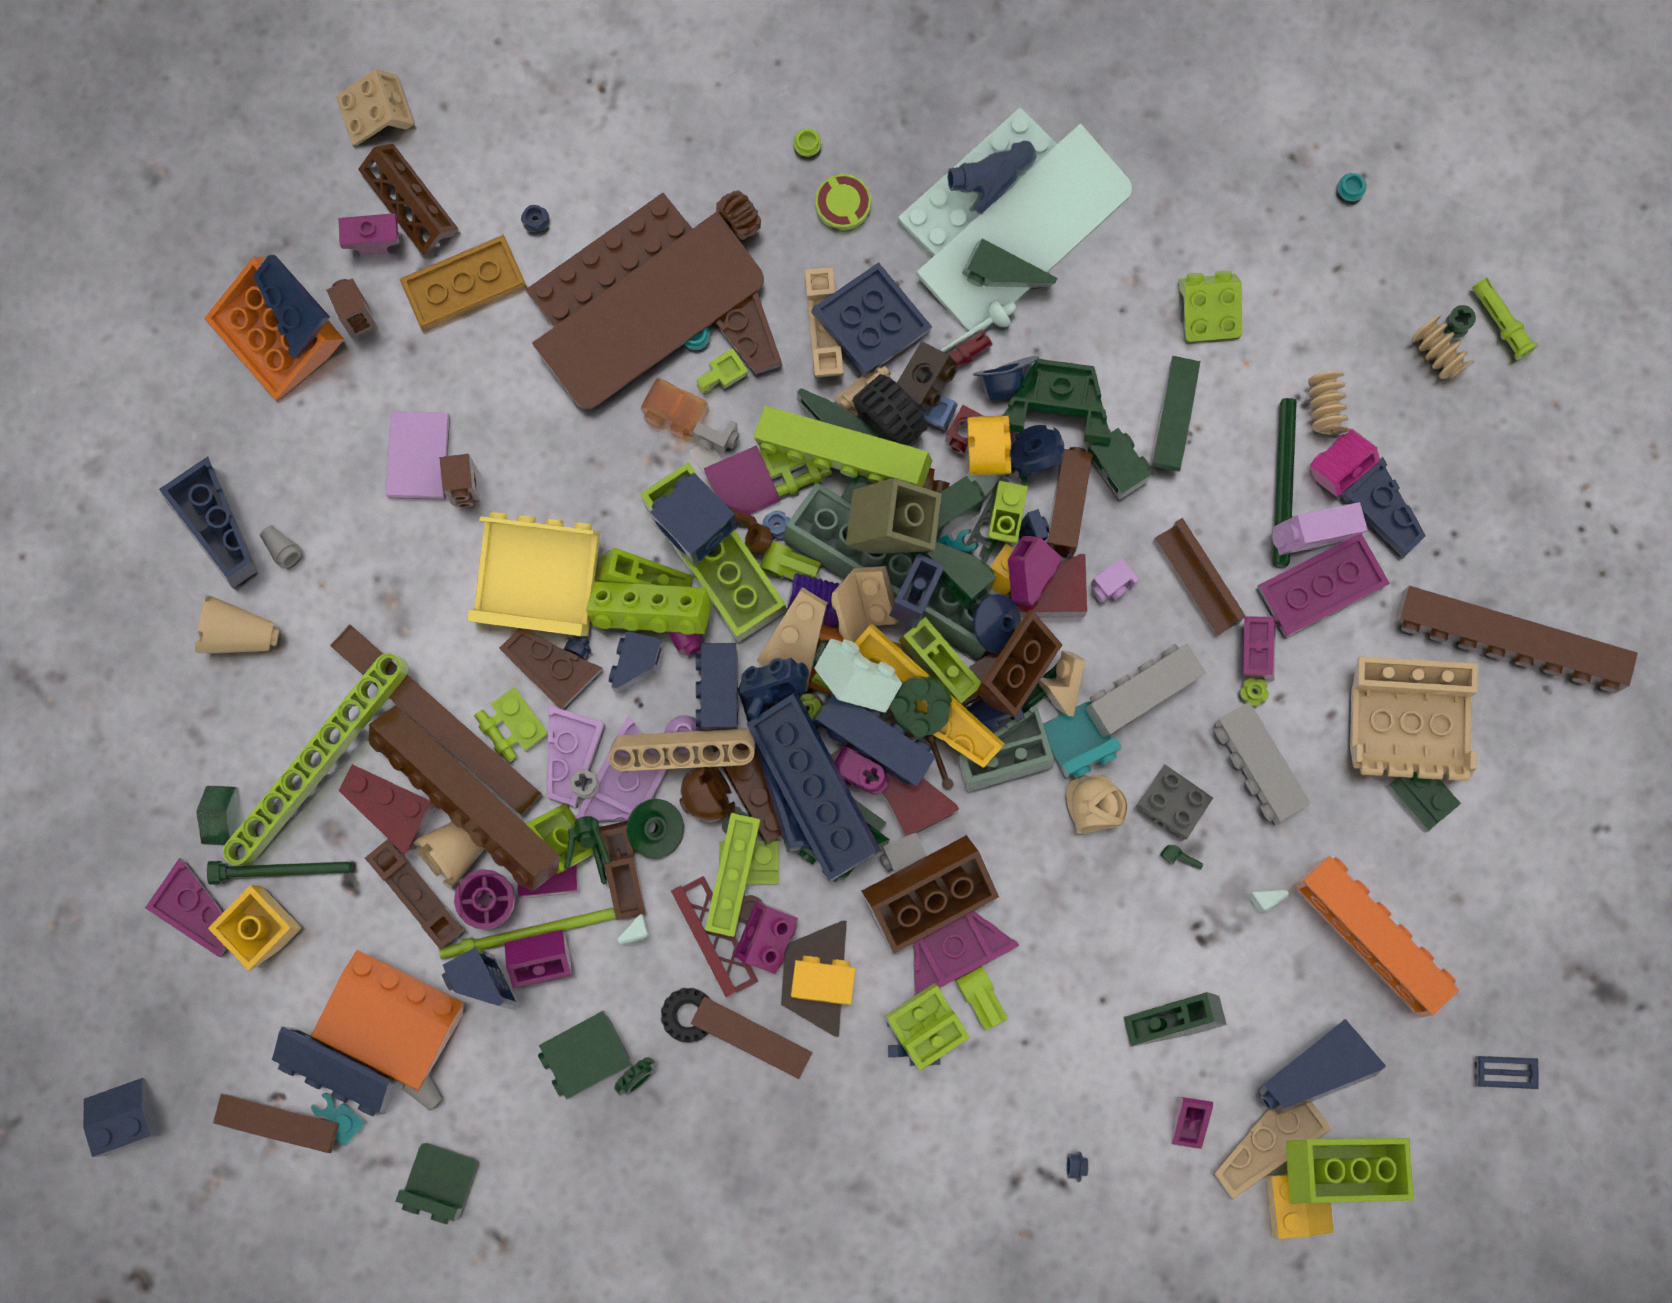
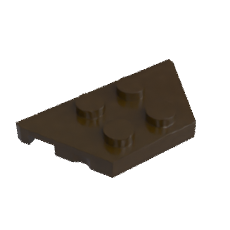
[781,921,847,1037]

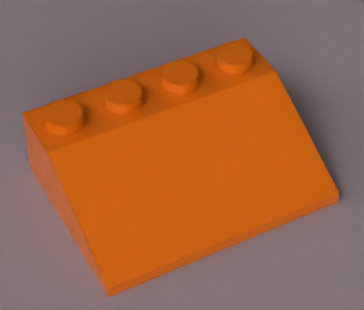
[204,257,344,400]
[311,950,463,1092]

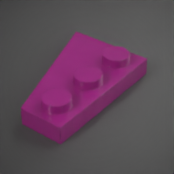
[145,858,227,957]

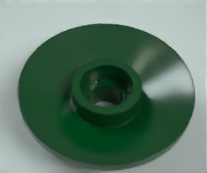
[626,799,684,858]

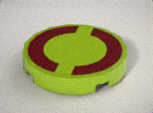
[815,174,871,231]

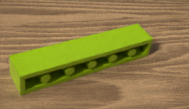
[753,406,932,487]

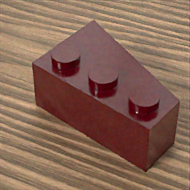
[338,764,436,858]

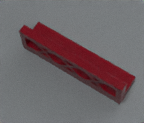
[671,876,759,998]

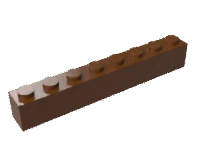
[1394,586,1638,693]
[368,705,561,893]

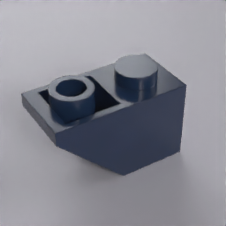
[608,631,663,693]

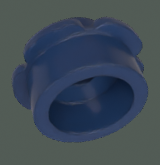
[521,205,549,232]
[564,635,592,659]
[1066,1152,1088,1182]

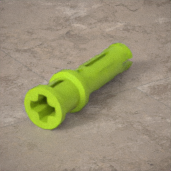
[1472,277,1538,360]

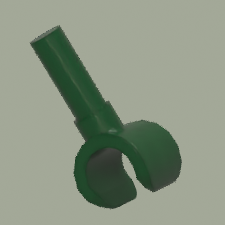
[1160,845,1203,870]

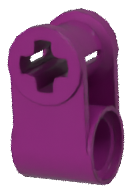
[834,746,889,795]

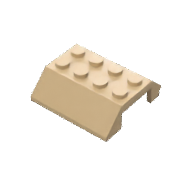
[1350,656,1478,781]

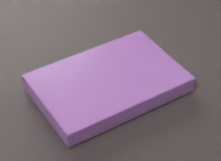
[386,411,449,499]

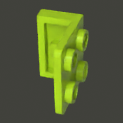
[1179,270,1243,342]

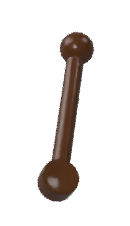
[925,734,954,790]

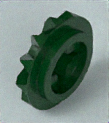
[614,1057,656,1096]

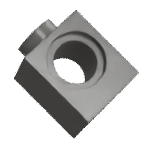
[880,832,926,874]

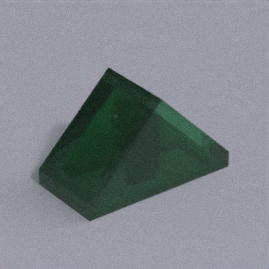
[196,786,237,846]

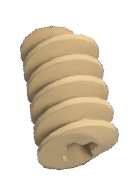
[1412,315,1474,379]
[1308,371,1349,435]

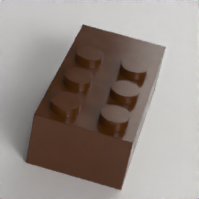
[861,835,999,953]

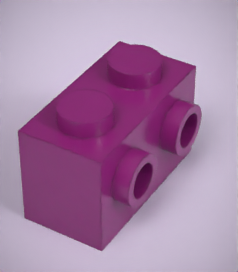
[734,900,798,974]
[504,930,572,988]

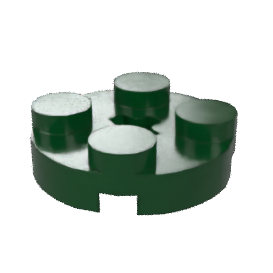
[890,676,952,737]

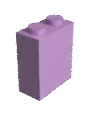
[1272,502,1368,555]

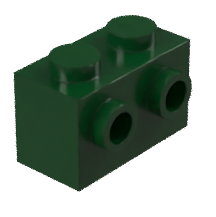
[1087,427,1151,500]

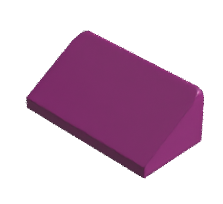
[517,864,579,899]

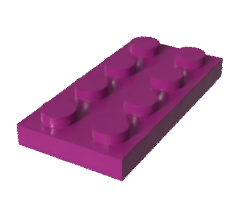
[1258,533,1390,638]

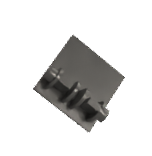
[1136,764,1213,840]

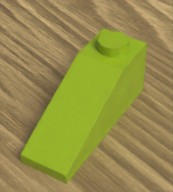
[595,547,693,587]
[898,617,981,704]

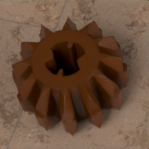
[716,190,761,241]

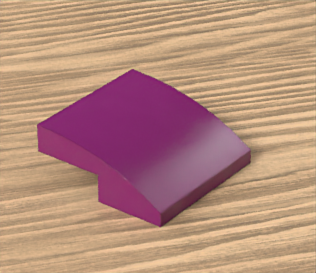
[703,445,781,515]

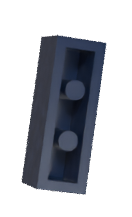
[696,643,738,731]

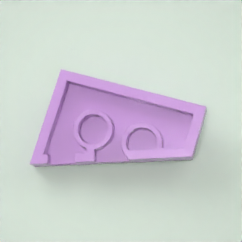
[547,705,605,808]

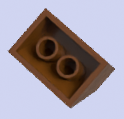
[976,610,1062,717]

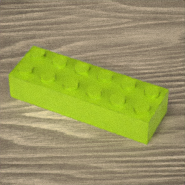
[640,462,786,643]

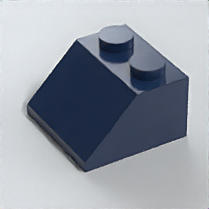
[83,1078,161,1157]

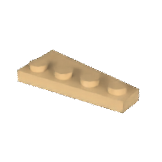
[1214,1102,1332,1200]

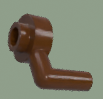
[728,507,772,554]

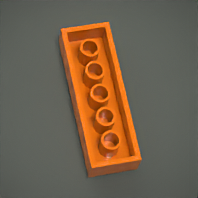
[1293,856,1459,1017]

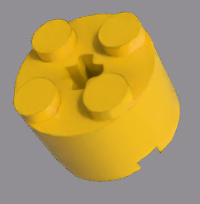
[967,415,1011,476]

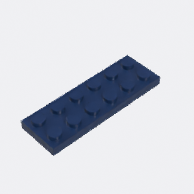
[747,694,881,881]

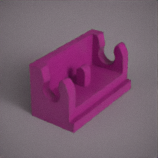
[1243,616,1276,680]

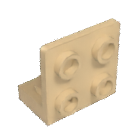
[336,69,414,145]
[832,566,898,643]

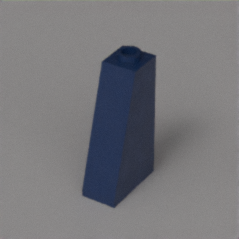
[1259,1019,1386,1115]

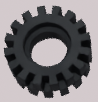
[661,988,710,1043]

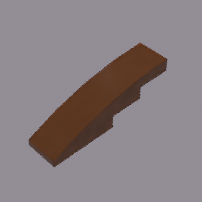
[690,996,813,1079]
[213,1093,340,1153]

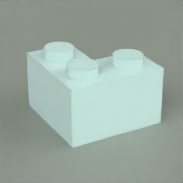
[814,639,902,713]

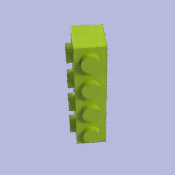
[586,581,712,635]

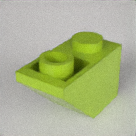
[988,481,1028,544]

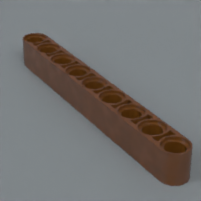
[330,624,542,816]

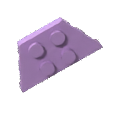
[575,717,667,821]

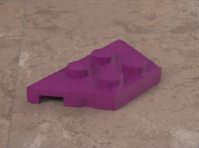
[914,911,1019,995]

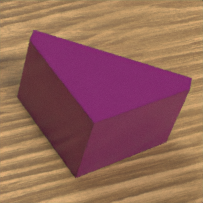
[1172,1097,1213,1149]

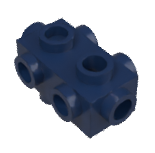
[740,658,809,719]

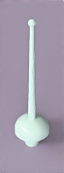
[941,300,1018,352]

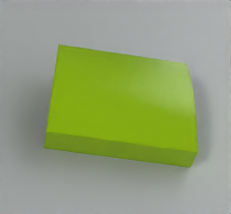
[884,983,970,1071]

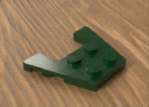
[1001,359,1111,445]

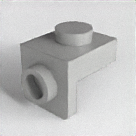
[693,421,740,455]

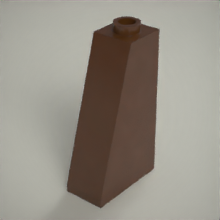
[1046,447,1093,560]

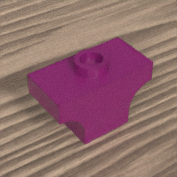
[338,213,399,255]

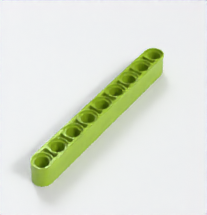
[223,653,409,865]

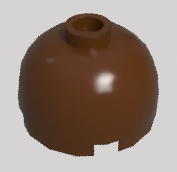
[679,767,735,822]

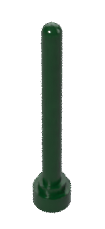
[207,861,353,885]

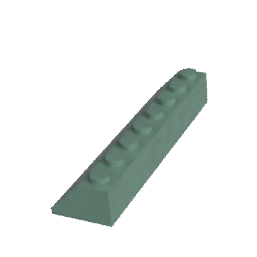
[782,482,999,661]

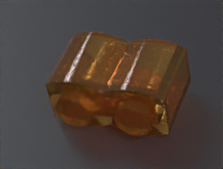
[641,378,709,438]

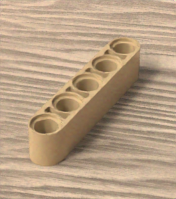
[608,729,756,771]

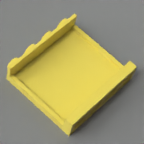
[467,512,601,636]

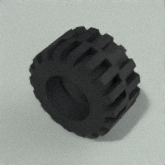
[853,374,927,446]

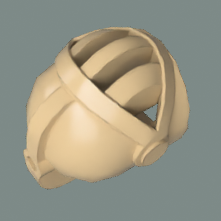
[1066,775,1128,834]

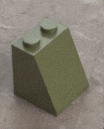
[846,478,942,554]

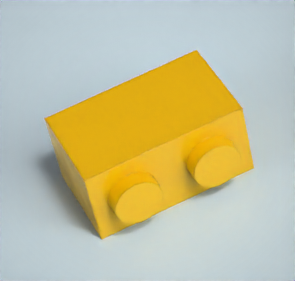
[791,956,856,1006]

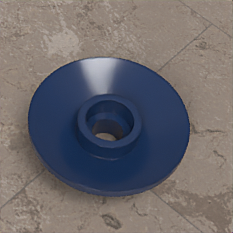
[973,594,1021,653]

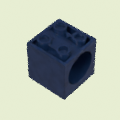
[650,472,737,567]

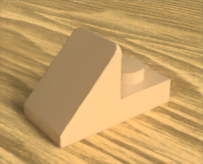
[1038,651,1085,717]

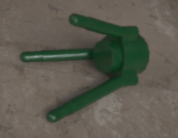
[564,816,611,884]

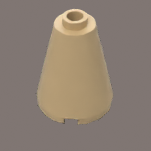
[195,595,279,654]
[414,822,484,888]

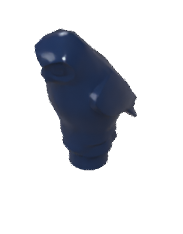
[947,140,1037,215]

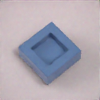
[921,396,958,430]

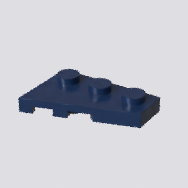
[253,255,330,359]
[1341,457,1426,558]

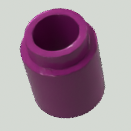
[666,631,705,656]

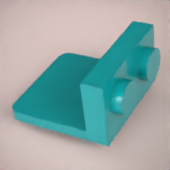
[1043,702,1122,779]

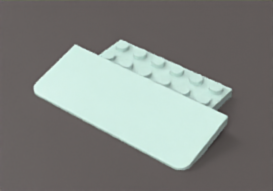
[898,108,1132,333]

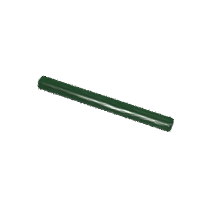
[1273,398,1297,567]

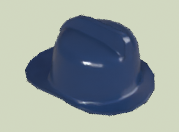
[973,356,1039,401]

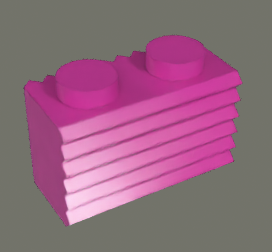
[1310,429,1380,497]

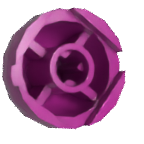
[454,869,515,930]

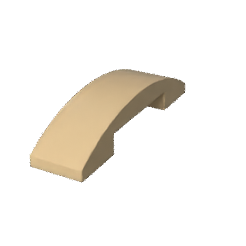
[804,267,844,378]

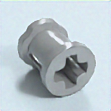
[570,769,600,799]

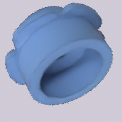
[763,511,790,539]

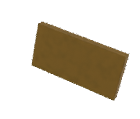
[399,234,527,332]

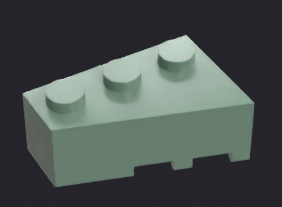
[959,704,1054,792]

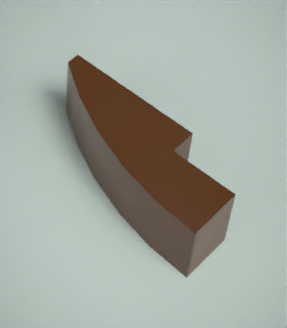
[599,821,646,920]

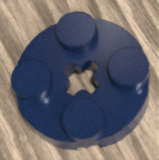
[1010,425,1065,477]

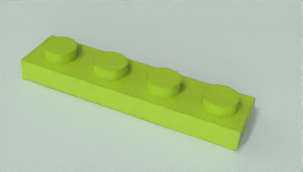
[705,813,761,937]

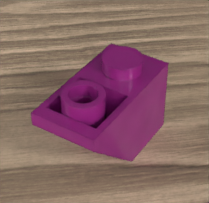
[1008,536,1062,606]

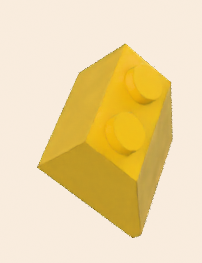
[208,885,302,971]
[1266,1173,1334,1239]

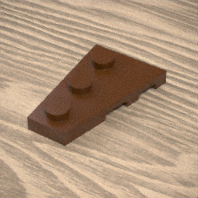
[714,292,783,375]
[499,628,603,709]

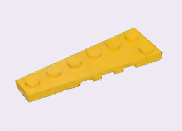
[855,624,1005,768]

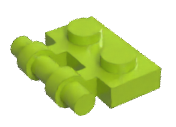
[759,450,832,497]
[474,687,548,763]

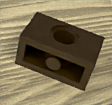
[897,341,958,414]

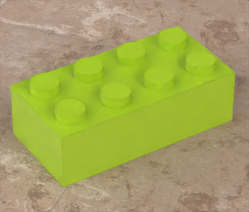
[1286,1138,1414,1204]

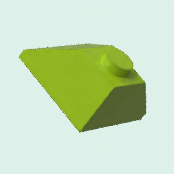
[526,804,594,874]

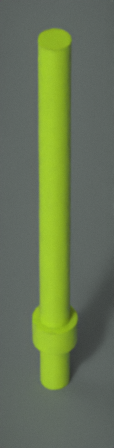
[439,907,616,959]

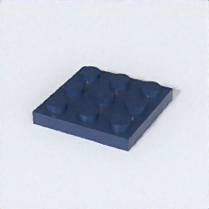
[811,262,932,377]

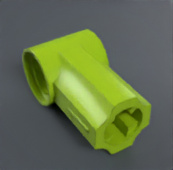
[760,541,821,580]
[955,966,1008,1031]

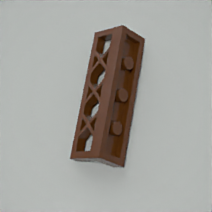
[358,144,458,255]
[1154,518,1246,637]

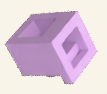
[1091,557,1139,603]

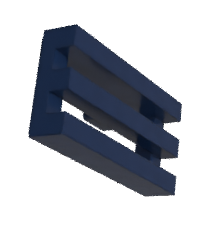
[1475,1056,1539,1089]

